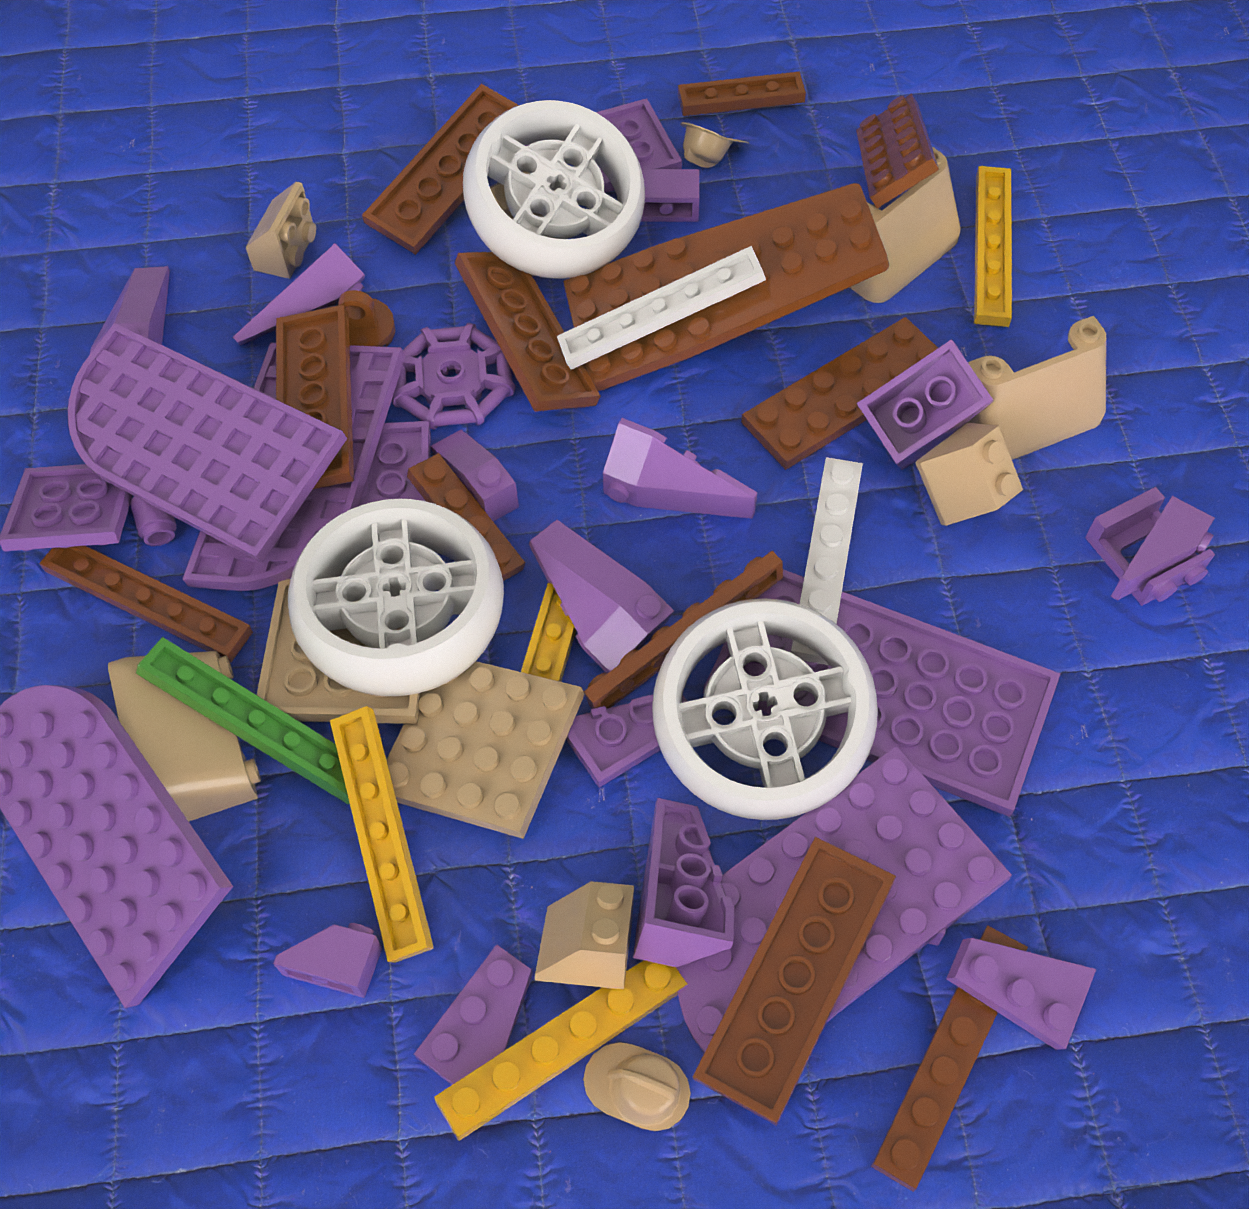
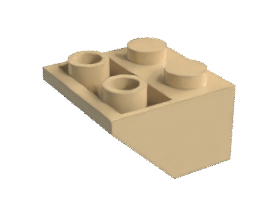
[246,182,316,279]

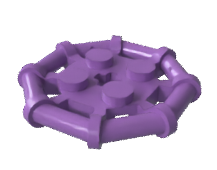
[391,323,516,430]

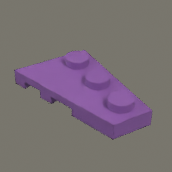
[566,694,688,788]
[946,938,1096,1050]
[414,945,533,1085]

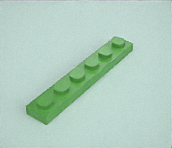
[136,637,350,805]

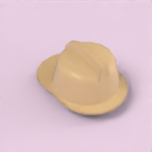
[680,122,749,168]
[583,1042,691,1131]

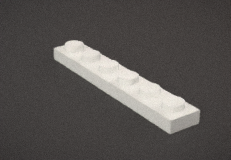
[557,246,766,370]
[791,457,863,665]

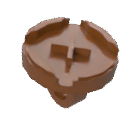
[337,290,396,347]

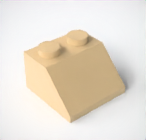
[915,423,1023,526]
[535,881,634,990]

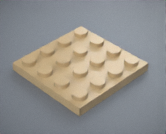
[257,579,421,724]
[386,661,585,839]

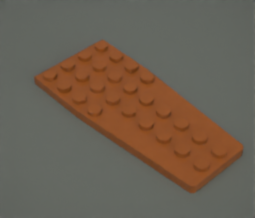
[563,183,889,391]

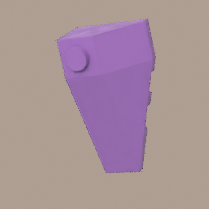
[233,243,365,345]
[90,266,170,354]
[603,418,758,519]
[529,520,674,673]
[633,798,735,967]

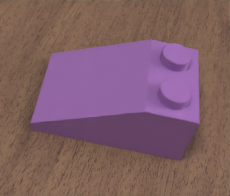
[857,339,994,470]

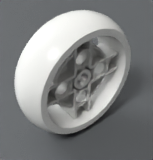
[463,100,645,279]
[288,499,504,696]
[652,598,878,820]

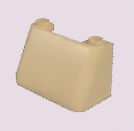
[849,147,961,303]
[967,316,1106,460]
[108,651,261,822]

